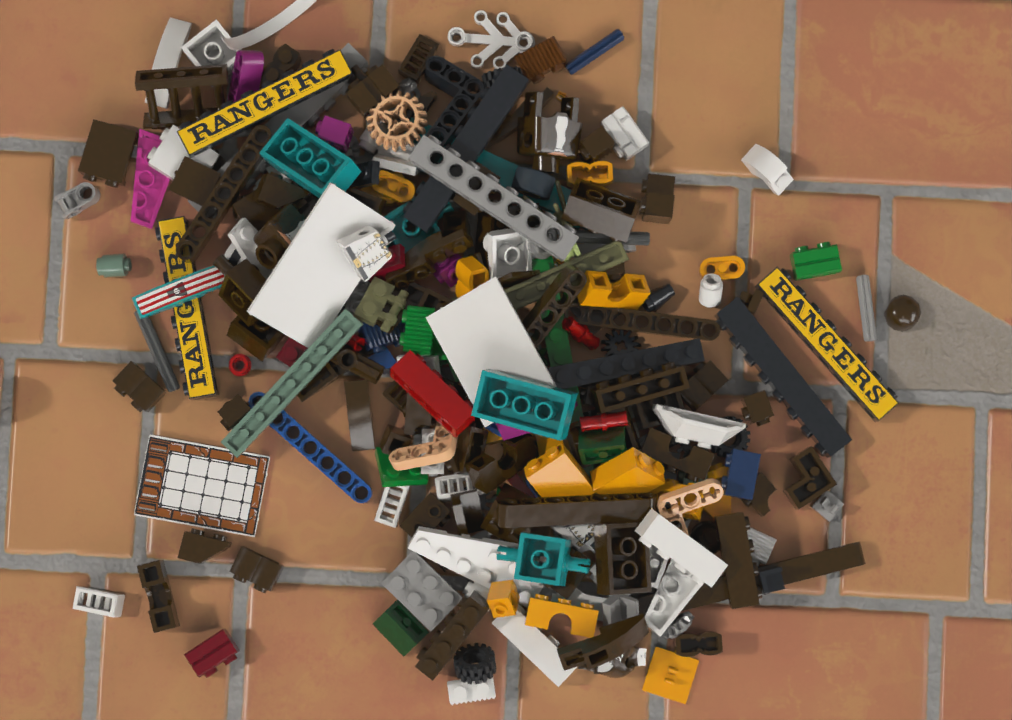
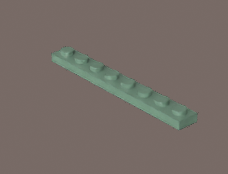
[221,309,364,458]

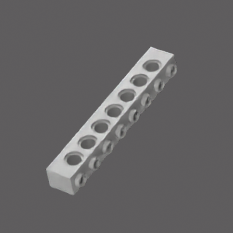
[408,135,579,262]

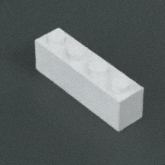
[635,508,728,588]
[492,604,577,687]

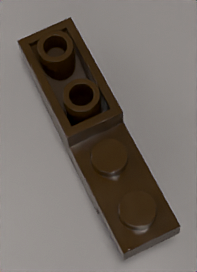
[385,229,474,289]
[557,613,649,671]

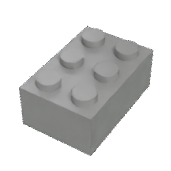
[381,551,463,631]

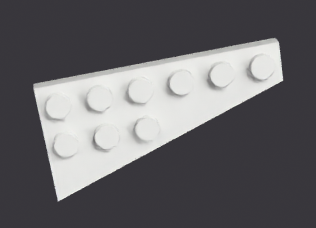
[408,526,547,608]

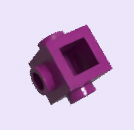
[433,253,462,288]

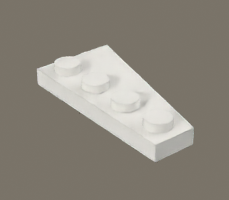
[228,218,274,279]
[645,559,701,637]

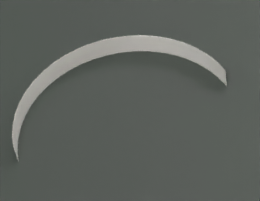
[220,0,317,50]

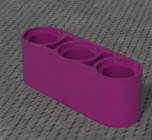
[227,50,264,102]

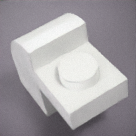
[741,144,794,196]

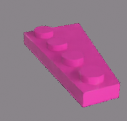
[130,129,170,229]

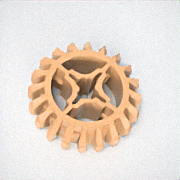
[366,90,428,152]

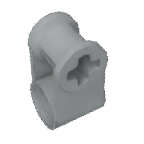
[54,182,101,219]

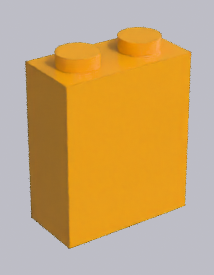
[524,442,595,497]
[590,447,665,495]

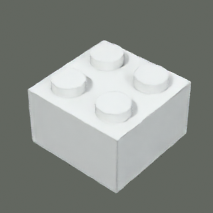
[181,19,241,88]

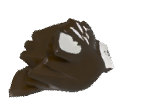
[578,647,647,678]

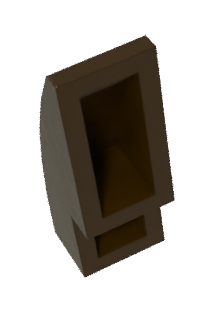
[344,380,375,451]

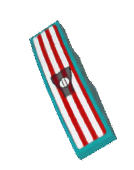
[132,265,225,320]

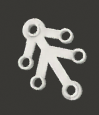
[448,10,535,69]

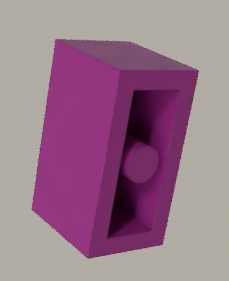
[315,115,354,153]

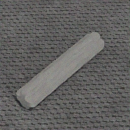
[856,275,877,342]

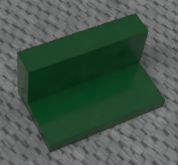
[578,426,627,465]
[373,599,429,657]

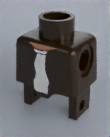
[517,92,583,174]
[253,198,308,269]

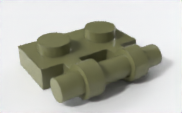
[354,276,409,332]

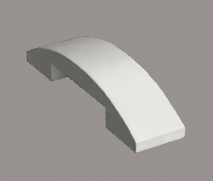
[145,17,192,109]

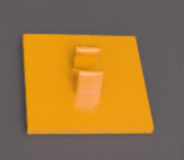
[642,646,699,704]

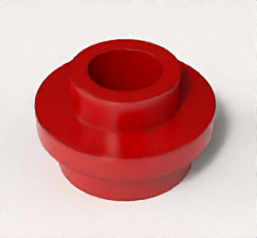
[229,354,252,377]

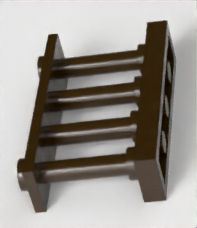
[135,64,228,129]

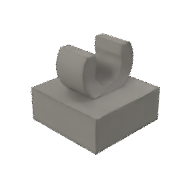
[811,491,844,522]

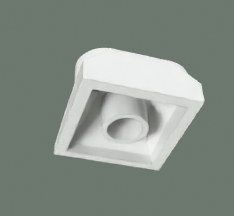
[483,228,532,279]

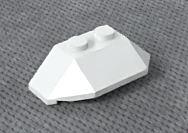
[652,404,746,449]

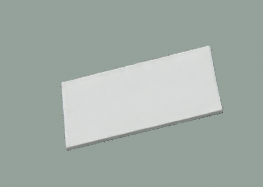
[247,183,395,348]

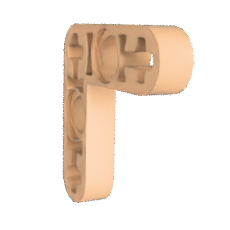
[389,421,458,471]
[657,478,723,536]

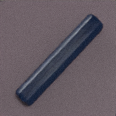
[565,29,624,75]

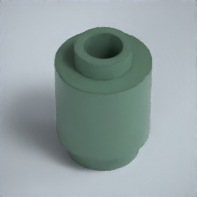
[96,253,132,278]

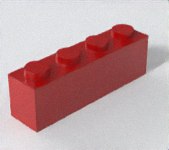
[390,350,475,438]

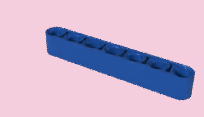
[248,392,373,503]

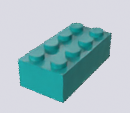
[259,118,362,198]
[471,369,578,441]

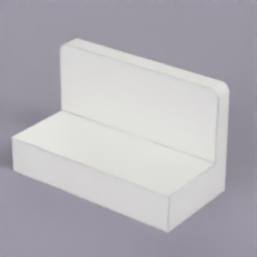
[372,143,420,176]

